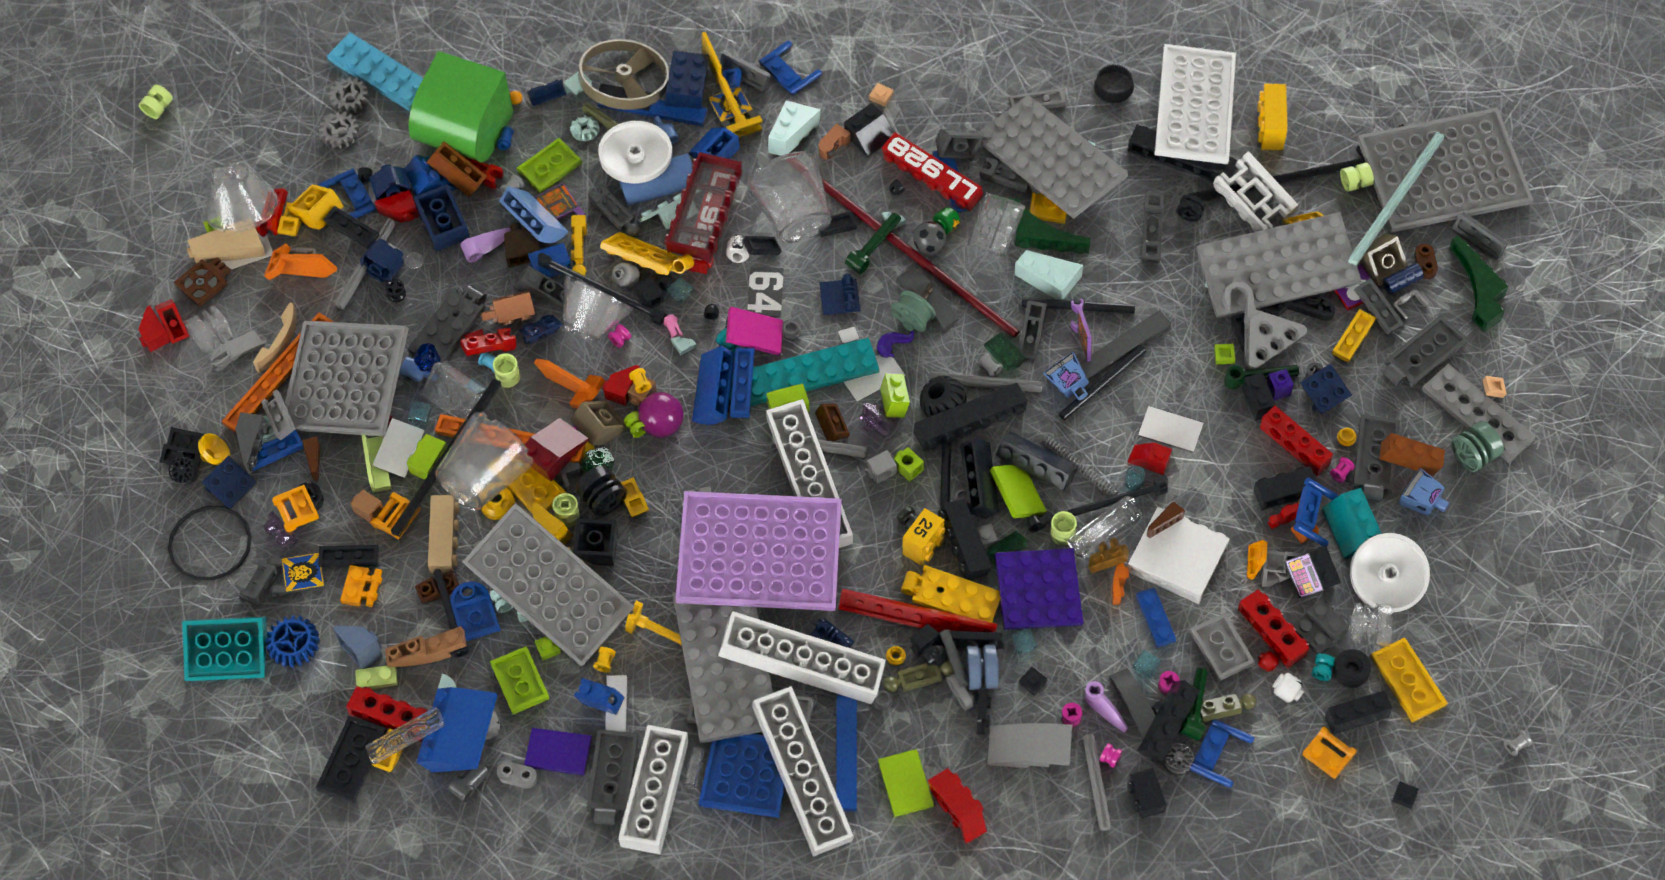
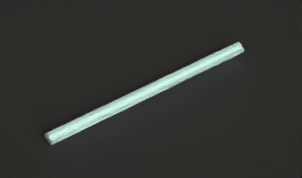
[1348,132,1445,265]

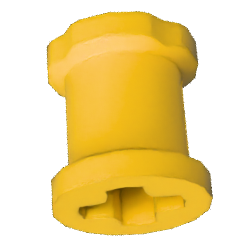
[629,368,652,394]
[593,647,616,673]

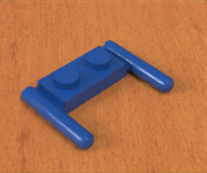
[759,40,822,95]
[318,168,376,218]
[1294,477,1339,546]
[1190,719,1254,788]

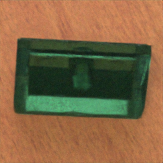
[984,332,1025,371]
[985,531,1028,566]

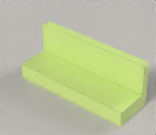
[362,435,392,493]

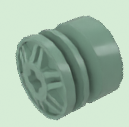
[1451,421,1504,472]

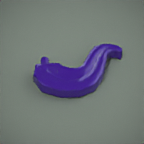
[877,331,914,358]

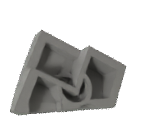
[1261,550,1303,587]

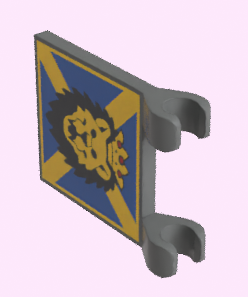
[707,86,758,128]
[267,552,325,598]

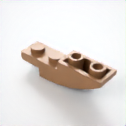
[385,626,467,667]

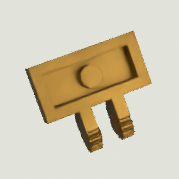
[1088,538,1129,573]

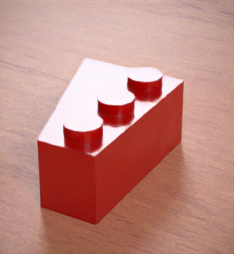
[928,768,987,844]

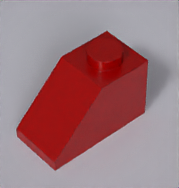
[375,190,418,223]
[154,299,189,344]
[138,305,171,352]
[602,365,640,406]
[1128,442,1172,476]

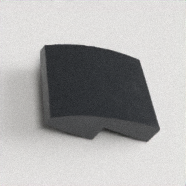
[159,427,205,466]

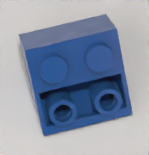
[688,127,740,170]
[404,155,457,196]

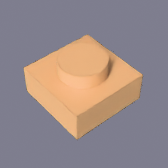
[869,83,893,107]
[1483,376,1507,398]

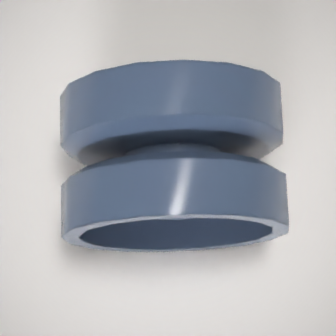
[966,644,999,690]

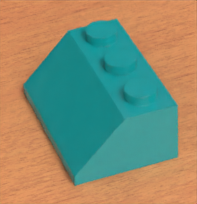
[1322,488,1382,559]

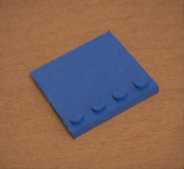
[698,734,785,818]

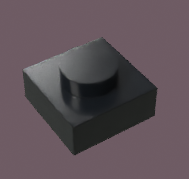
[1019,667,1047,695]
[1392,781,1419,809]

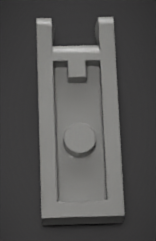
[261,390,295,440]

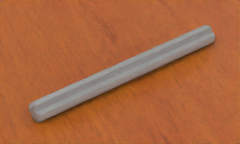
[335,218,395,310]
[929,371,1043,392]

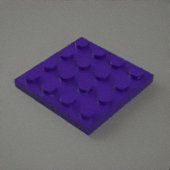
[995,548,1083,630]

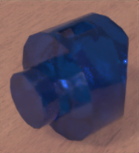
[413,343,441,372]

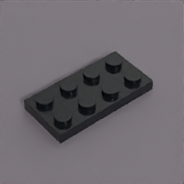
[316,716,387,803]

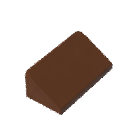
[815,404,850,442]

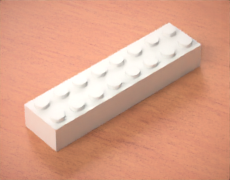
[766,399,853,548]
[718,611,886,704]
[752,686,854,856]

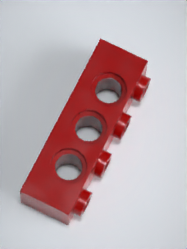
[1260,405,1333,477]
[1238,589,1309,669]
[346,686,430,742]

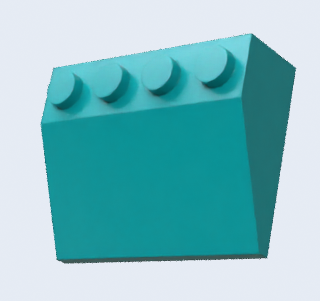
[182,616,267,681]

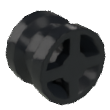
[385,279,406,303]

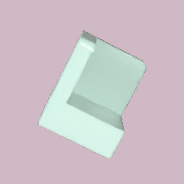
[563,72,592,95]

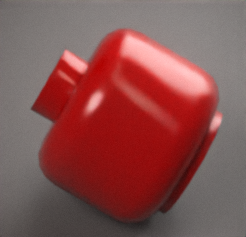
[1258,650,1279,672]

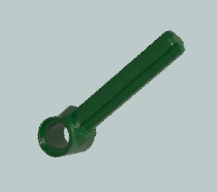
[845,213,901,274]
[1224,365,1299,389]
[1179,667,1207,741]

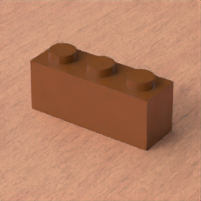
[426,141,487,198]
[1380,433,1445,476]

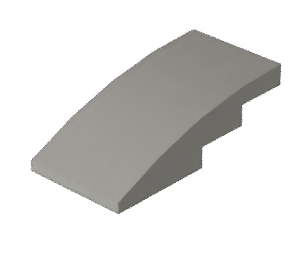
[987,723,1072,768]

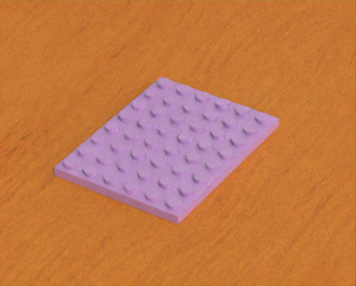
[675,491,842,611]

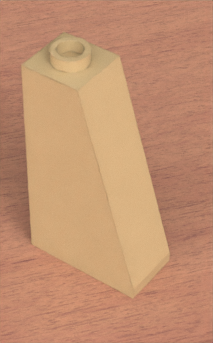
[186,217,266,263]

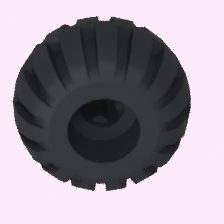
[920,376,967,417]

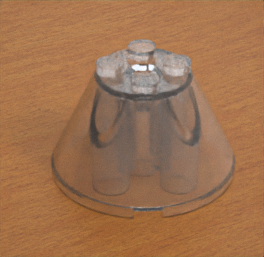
[205,160,278,232]
[563,275,634,343]

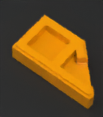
[1247,540,1267,580]

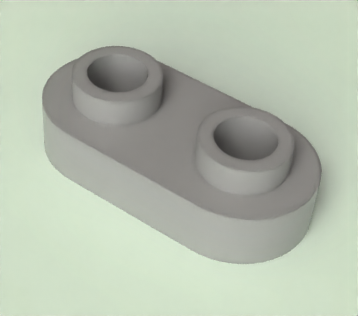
[946,673,975,711]
[497,762,537,788]

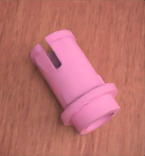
[663,314,683,338]

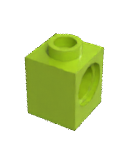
[894,447,924,482]

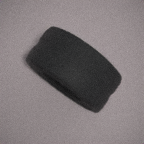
[1333,649,1371,688]

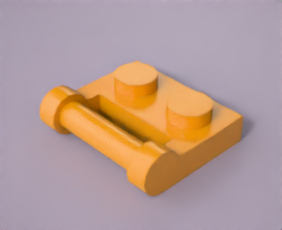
[272,485,319,532]
[370,492,421,540]
[1302,726,1358,779]

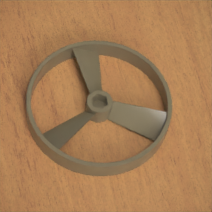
[578,39,669,110]

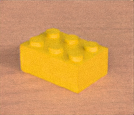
[1257,84,1287,150]

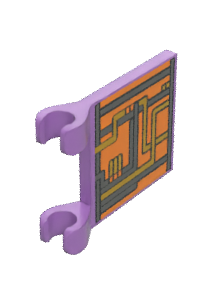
[534,183,585,221]
[1071,299,1091,362]

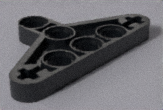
[1264,293,1335,321]

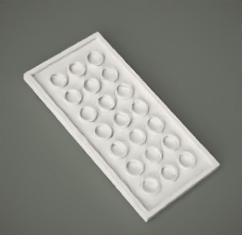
[1154,44,1236,164]

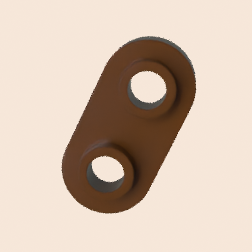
[1414,243,1438,279]

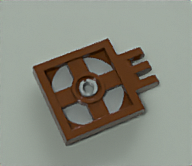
[174,258,231,308]

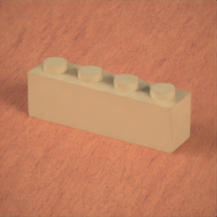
[428,495,460,574]

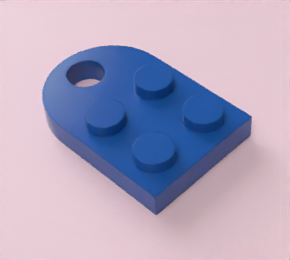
[450,582,501,642]

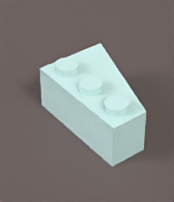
[768,101,820,157]

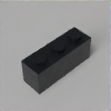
[1253,467,1317,511]
[1325,690,1392,734]

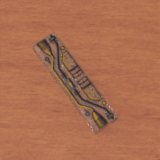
[366,707,445,764]

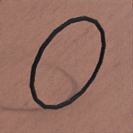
[168,506,252,580]

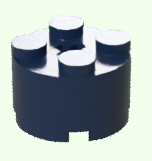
[369,164,412,200]
[360,238,404,283]

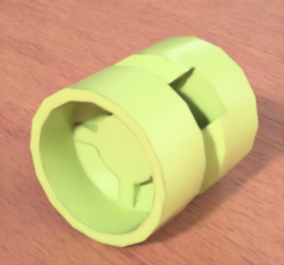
[139,85,173,119]
[1340,162,1374,192]
[493,353,520,388]
[552,493,580,528]
[1050,511,1077,546]

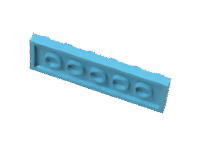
[327,32,423,111]

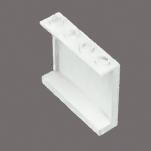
[1128,507,1230,604]

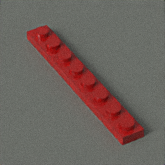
[838,589,997,633]

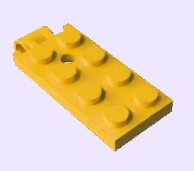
[600,232,694,275]
[901,565,1000,623]

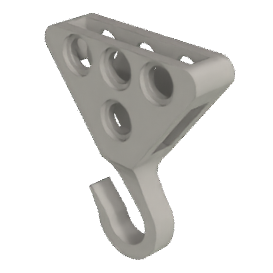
[1222,282,1307,370]

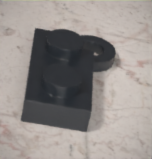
[976,689,991,735]

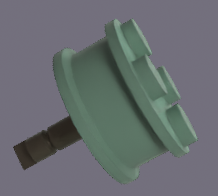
[890,282,936,332]

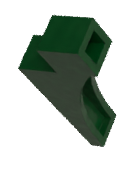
[999,197,1091,254]
[1449,235,1509,332]

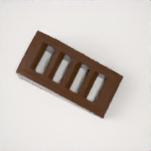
[303,437,320,481]
[1147,501,1185,538]

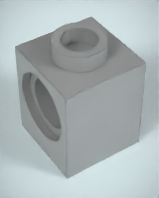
[866,450,897,484]

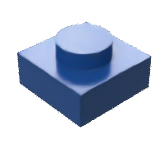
[723,68,742,89]

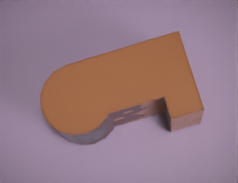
[818,123,851,160]

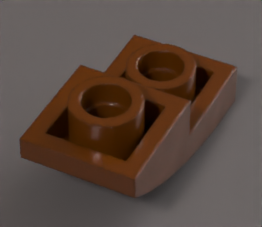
[415,570,460,604]

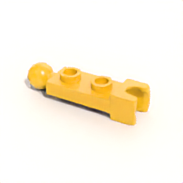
[571,215,587,276]

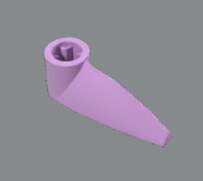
[460,228,511,263]
[1085,681,1129,733]

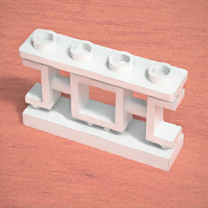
[1213,151,1298,232]

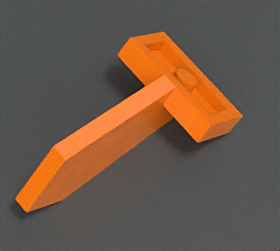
[264,243,337,281]
[534,359,605,409]

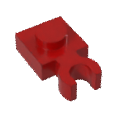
[1267,502,1299,530]

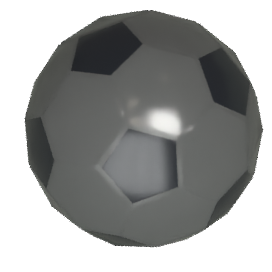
[913,221,946,254]

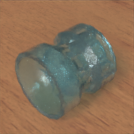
[1125,466,1145,491]

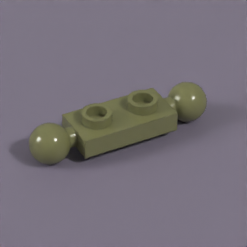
[883,660,954,693]
[1200,693,1257,722]

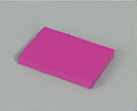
[726,307,783,355]

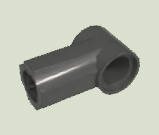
[448,762,490,803]

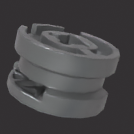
[1164,743,1193,776]

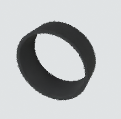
[1094,64,1134,103]

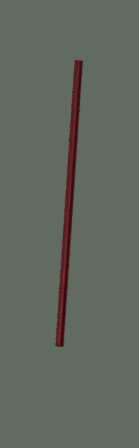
[780,153,1020,338]

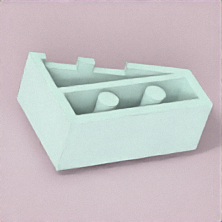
[1015,250,1083,300]

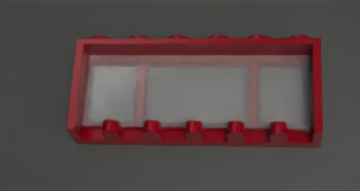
[664,152,742,264]

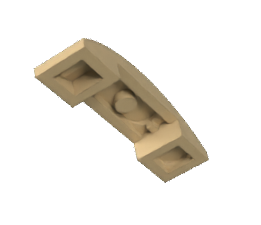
[253,302,297,373]

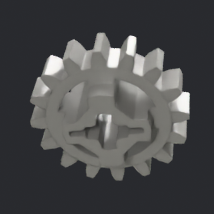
[328,77,369,114]
[319,111,359,149]

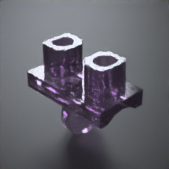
[859,402,896,438]
[263,511,299,548]

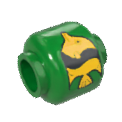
[933,207,960,234]

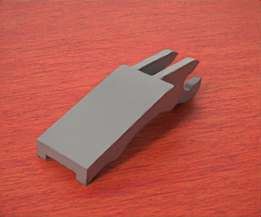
[210,330,265,372]

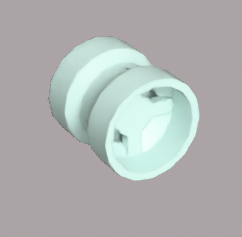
[490,590,513,613]

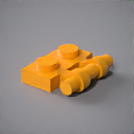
[340,565,382,607]

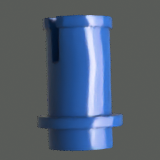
[497,126,514,150]

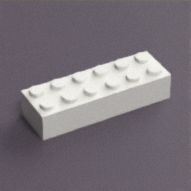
[618,725,689,855]

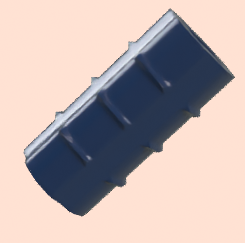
[1382,263,1424,294]

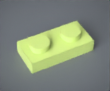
[355,666,398,689]

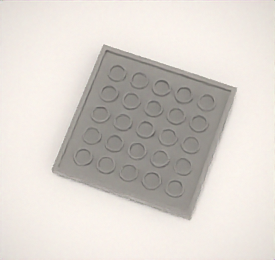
[285,321,409,436]

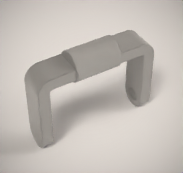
[289,247,317,254]
[1393,290,1429,321]

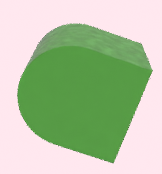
[409,51,513,162]

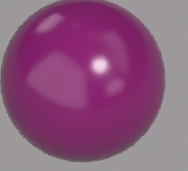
[638,392,684,438]

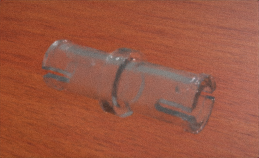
[683,747,705,790]

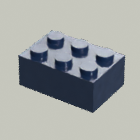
[665,50,709,109]
[413,184,470,252]

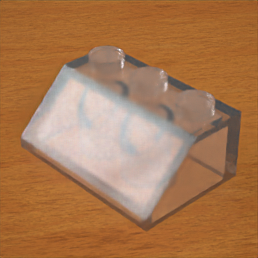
[967,193,1025,258]
[421,360,487,419]

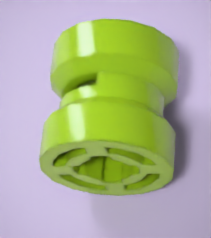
[623,411,646,438]

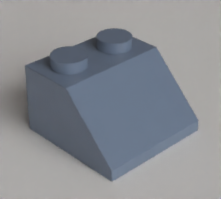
[333,626,382,669]

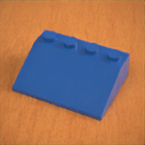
[417,687,498,772]

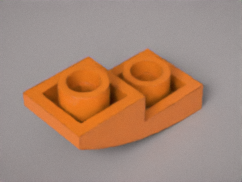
[1112,563,1129,605]

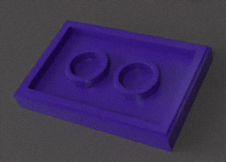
[524,728,592,776]

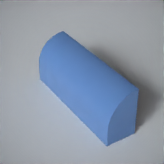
[619,153,693,206]
[499,186,568,243]

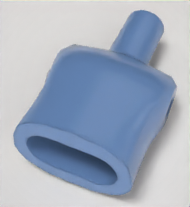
[653,116,679,145]
[400,356,437,382]

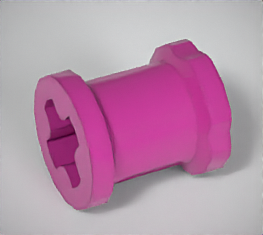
[1330,457,1355,483]

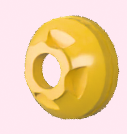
[198,433,231,465]
[480,486,515,520]

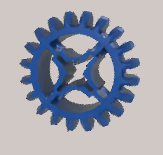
[265,615,320,668]

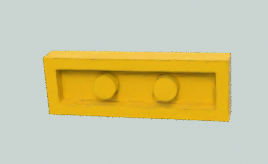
[1332,309,1376,363]

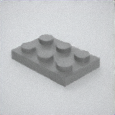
[1190,613,1255,681]

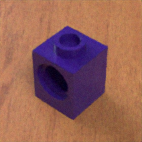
[1267,369,1294,400]

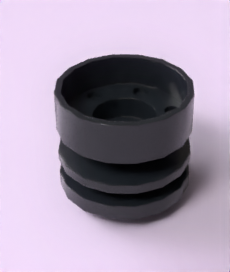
[575,465,628,517]

